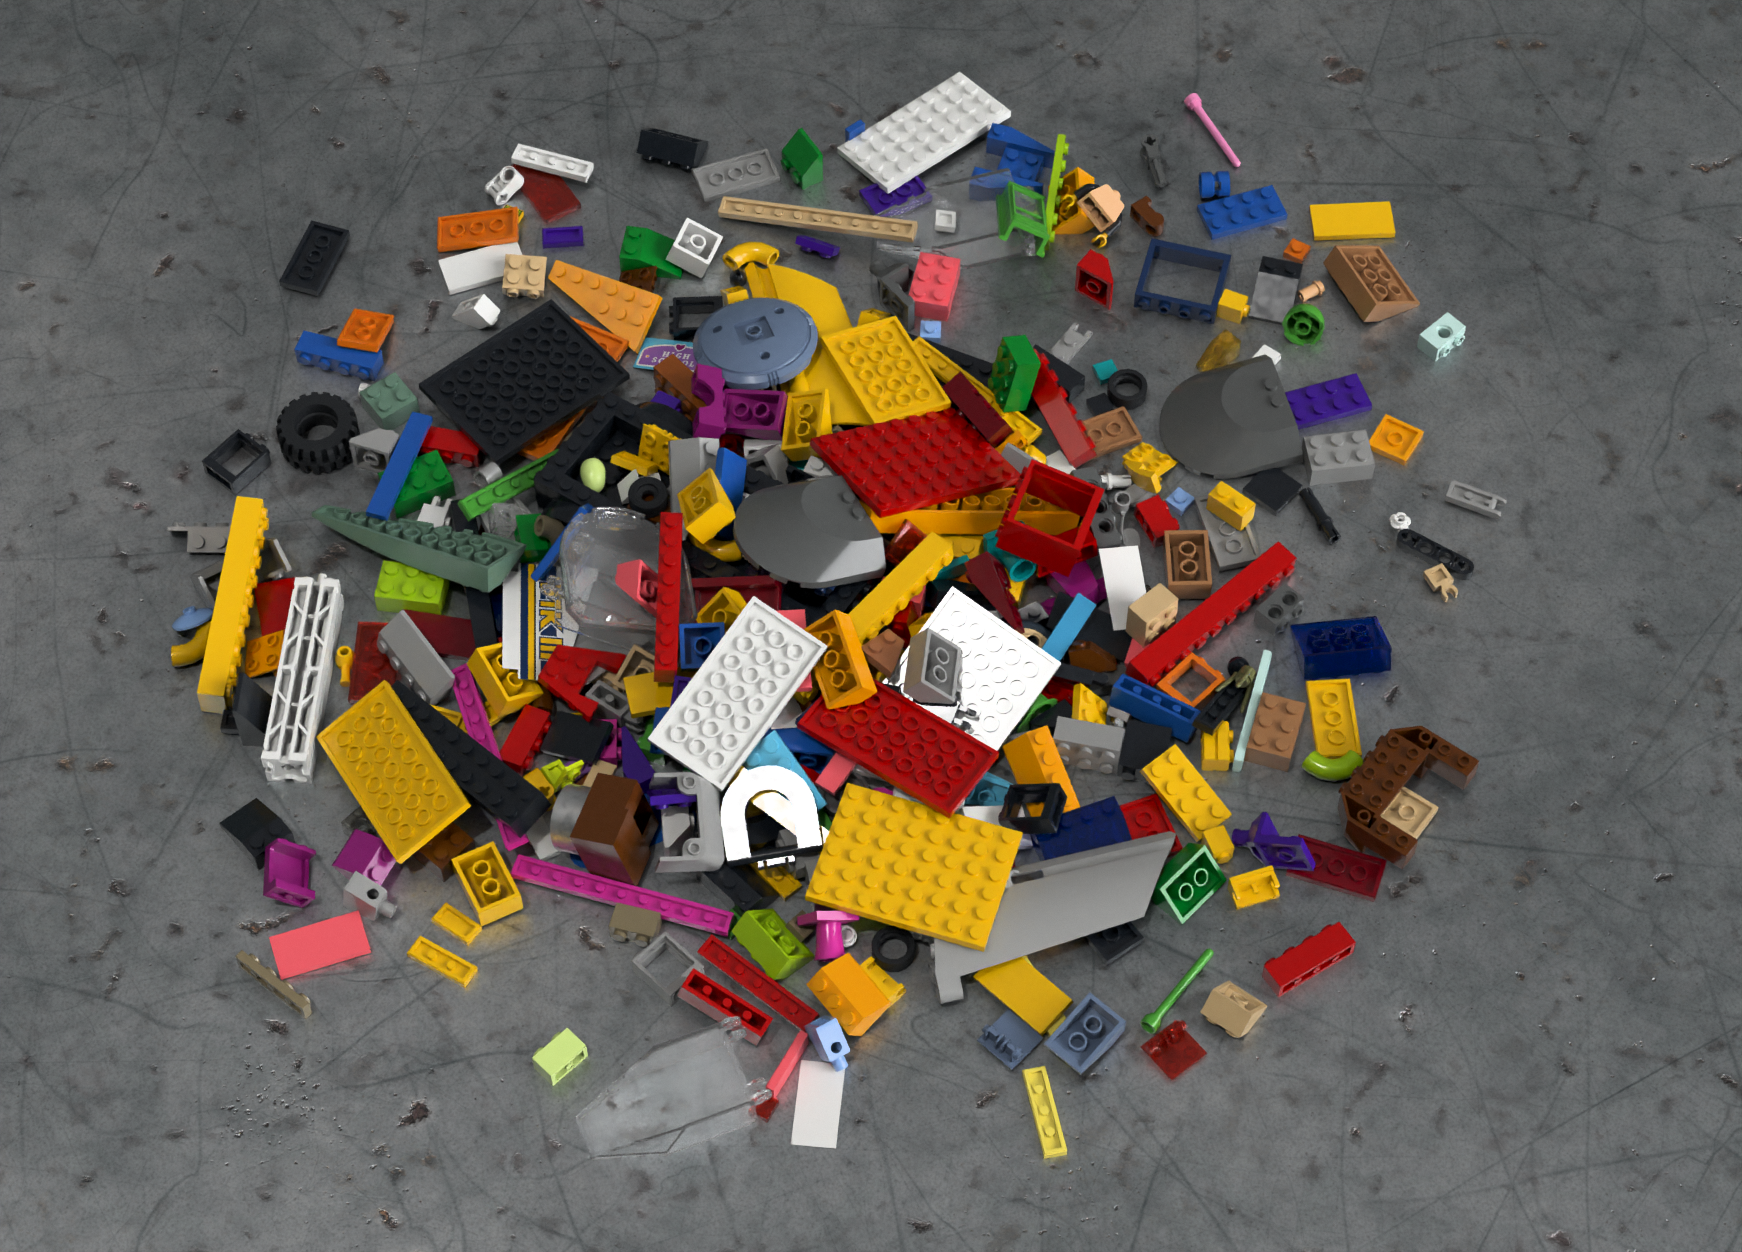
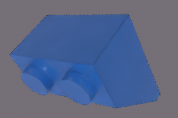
[679,622,725,672]

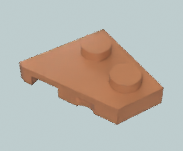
[861,629,905,679]

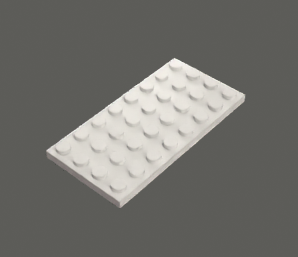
[837,72,1011,194]
[648,596,828,792]

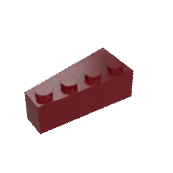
[942,371,1014,448]

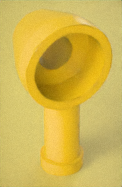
[335,646,358,687]

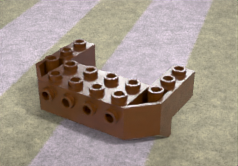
[1337,726,1479,870]

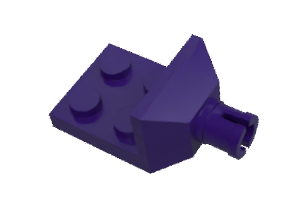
[1232,812,1316,871]

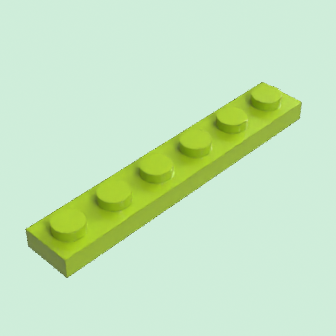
[1044,134,1069,250]

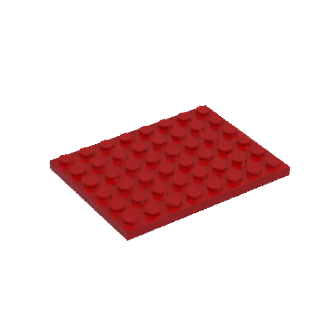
[810,407,1023,518]

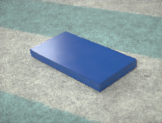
[715,447,747,541]
[531,503,595,582]

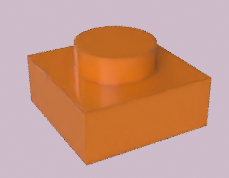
[1283,238,1311,264]

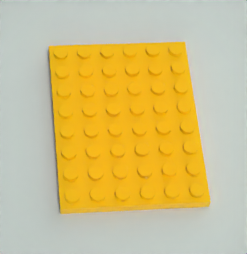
[805,783,1023,952]

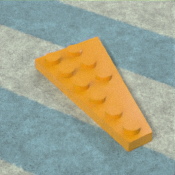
[548,260,663,354]

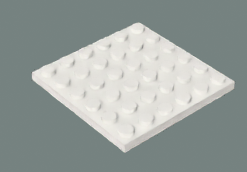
[882,586,1061,751]

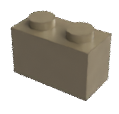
[608,902,662,947]

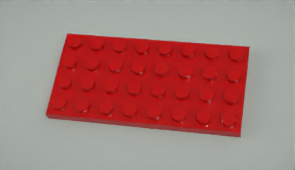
[797,678,999,819]

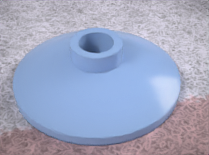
[172,606,213,631]

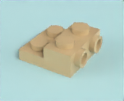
[502,254,547,299]

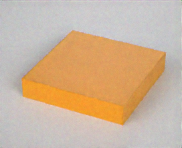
[1369,414,1424,465]

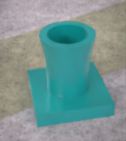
[983,520,1037,582]

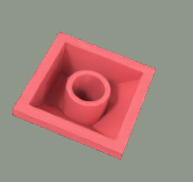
[615,559,658,618]

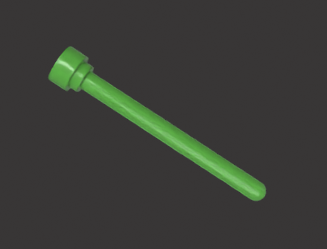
[1140,948,1214,1034]

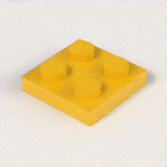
[1072,683,1108,725]

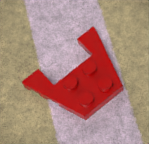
[538,644,627,722]

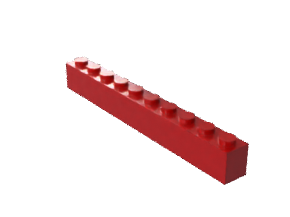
[1125,541,1297,687]

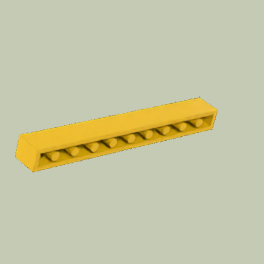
[792,531,954,705]

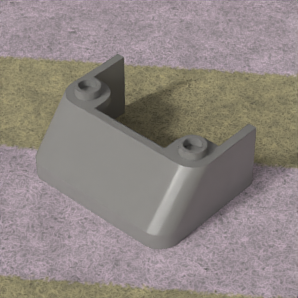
[189,538,292,609]
[649,772,724,873]

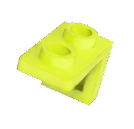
[540,759,585,793]

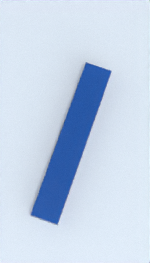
[366,412,433,521]

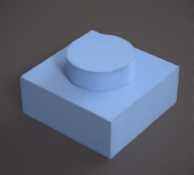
[920,321,941,343]
[1165,487,1194,516]

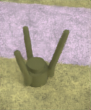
[1215,665,1257,713]

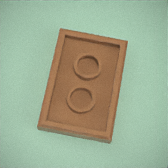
[1082,406,1142,461]

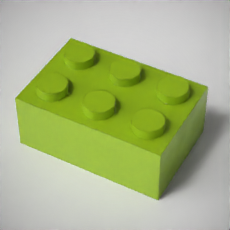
[374,560,450,615]

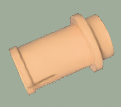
[1297,280,1325,303]

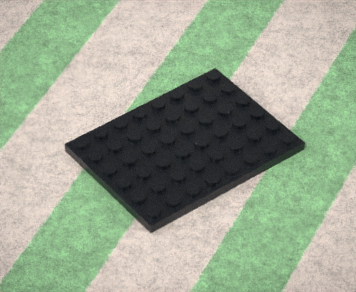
[419,299,630,465]

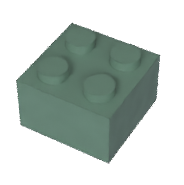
[359,372,420,430]

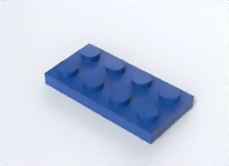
[1197,185,1288,240]

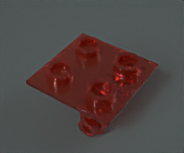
[1140,1020,1207,1081]

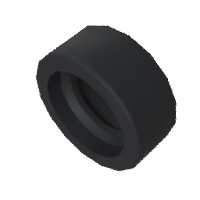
[1107,369,1148,410]
[871,926,915,972]

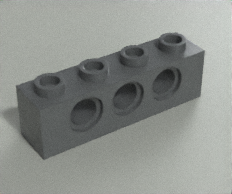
[1069,466,1122,555]

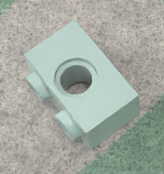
[1417,312,1466,361]

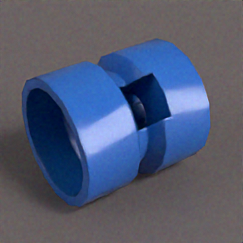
[1198,171,1230,198]

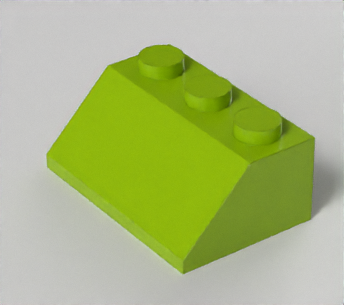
[731,908,815,980]

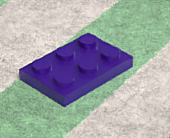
[859,175,932,218]

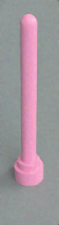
[1184,93,1241,167]

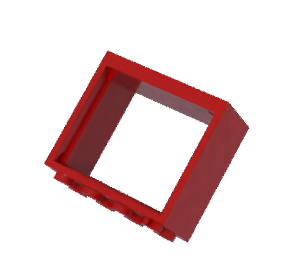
[995,459,1105,577]

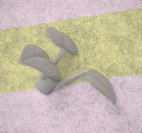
[1096,483,1162,550]

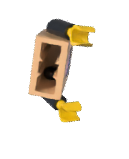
[1060,183,1124,248]

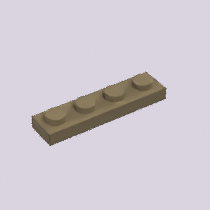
[235,950,312,1019]

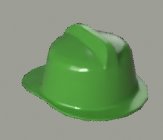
[1017,693,1058,737]

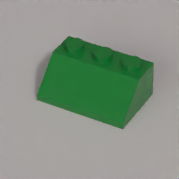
[1151,843,1227,924]

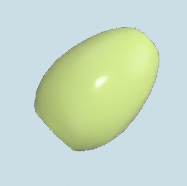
[580,458,606,493]

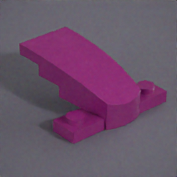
[1040,535,1107,615]

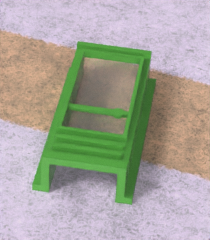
[995,181,1050,257]

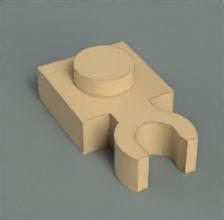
[1423,563,1458,602]

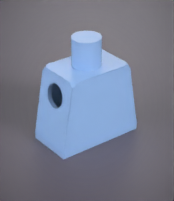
[804,1015,850,1072]

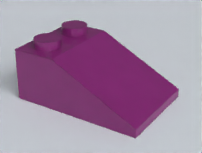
[723,389,788,441]

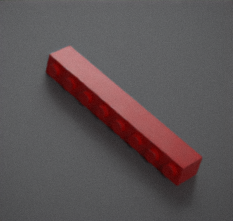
[654,512,683,683]

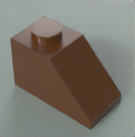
[1069,640,1117,673]

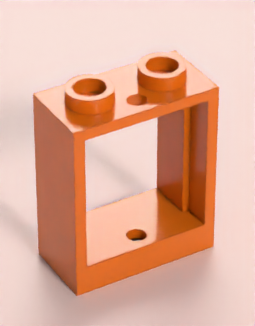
[1156,652,1225,710]

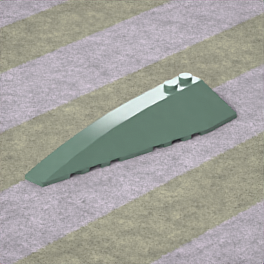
[312,505,526,592]

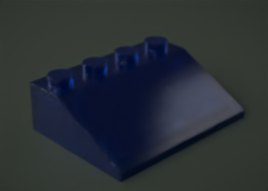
[1290,616,1392,680]
[1030,796,1132,861]

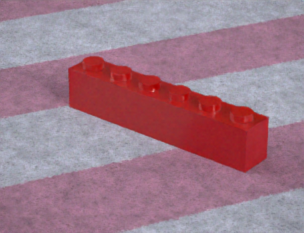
[1031,349,1097,469]

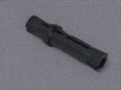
[1299,487,1341,544]

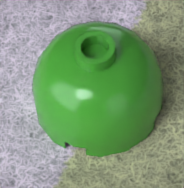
[1282,303,1325,346]

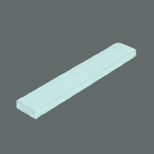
[1232,650,1272,773]

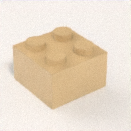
[1126,583,1179,648]

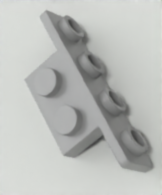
[166,522,230,553]

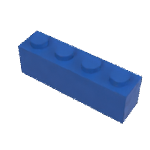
[294,331,384,381]
[1109,674,1201,743]

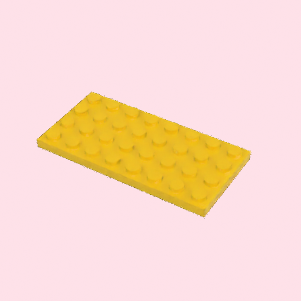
[316,680,471,864]

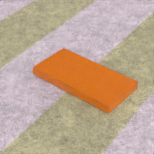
[437,207,519,252]

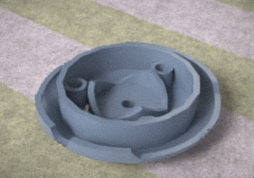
[693,297,818,390]

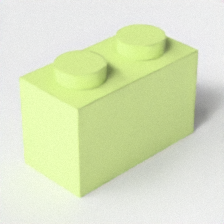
[532,1028,588,1086]

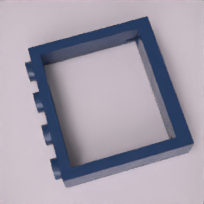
[1134,238,1231,324]

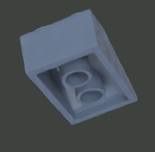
[1044,992,1126,1075]

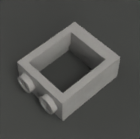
[631,931,705,1007]

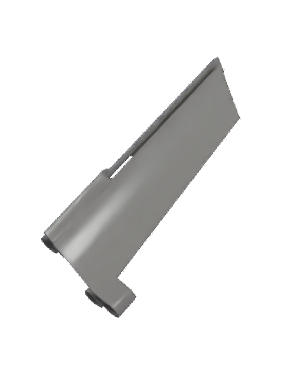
[928,831,1177,1004]

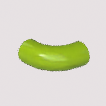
[1301,750,1364,782]

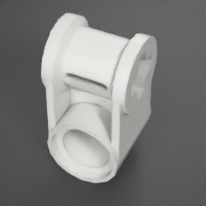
[484,166,524,206]

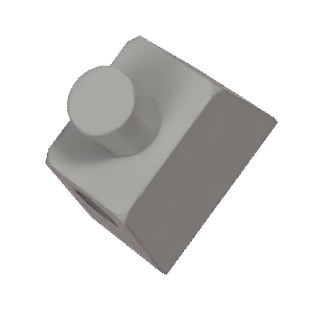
[343,871,397,921]

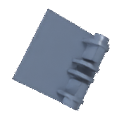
[977,1009,1043,1070]

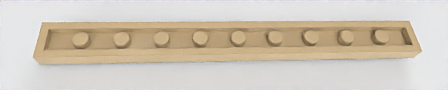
[718,196,918,243]

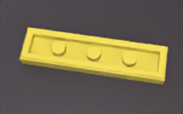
[1022,1066,1067,1159]

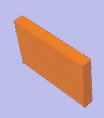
[337,309,394,353]

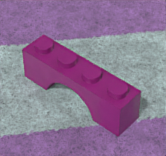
[691,363,727,439]

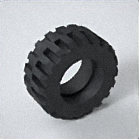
[276,392,360,474]

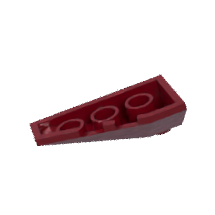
[964,551,1025,634]

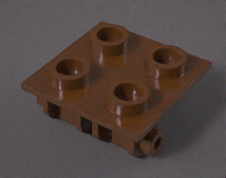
[619,266,657,293]

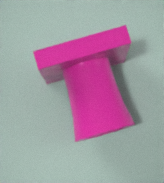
[797,911,859,962]

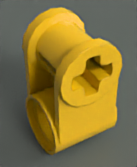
[523,768,557,811]

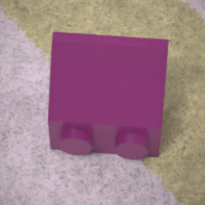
[331,829,396,886]

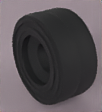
[628,477,668,518]

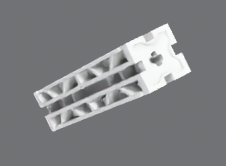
[261,573,345,784]

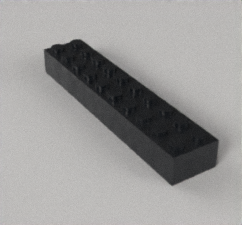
[391,680,552,838]

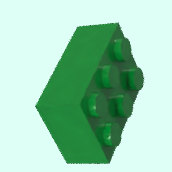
[988,335,1041,412]
[378,450,456,519]

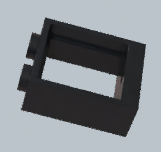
[669,296,723,342]
[202,429,271,495]
[998,783,1067,834]

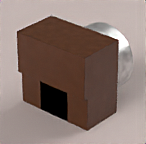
[550,773,659,886]

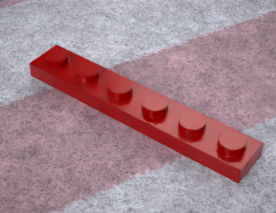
[697,934,820,1033]

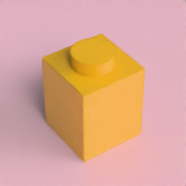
[1216,289,1250,324]
[1201,825,1234,864]

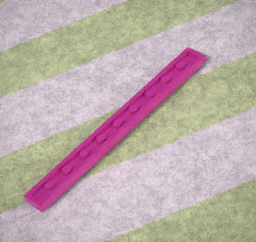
[451,663,529,851]
[510,854,735,937]

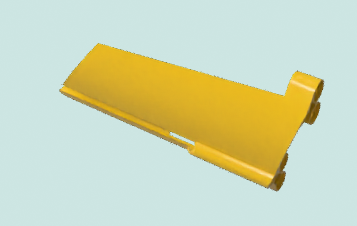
[744,263,871,426]

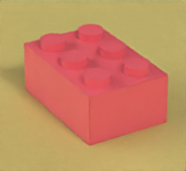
[909,252,961,322]

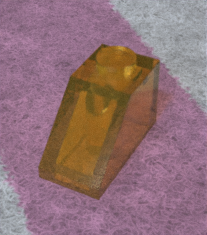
[1196,329,1241,372]

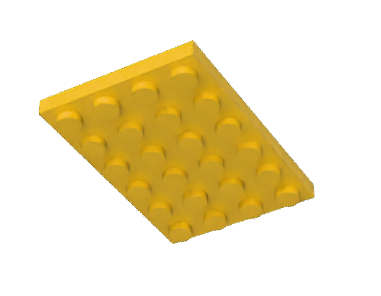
[820,316,951,425]

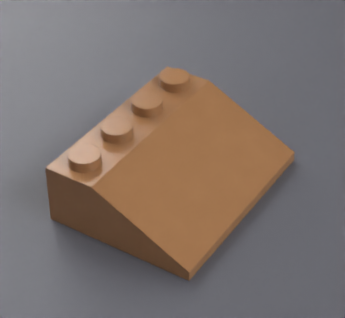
[1323,245,1420,322]

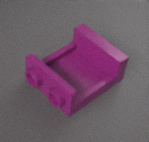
[263,838,316,908]

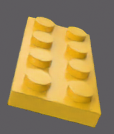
[1140,744,1232,842]

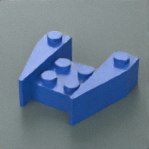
[969,123,1055,202]

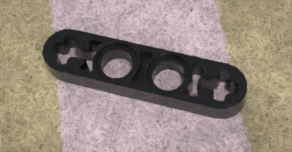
[1396,529,1474,580]

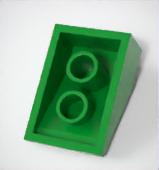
[619,226,683,280]

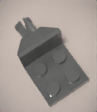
[869,259,915,332]

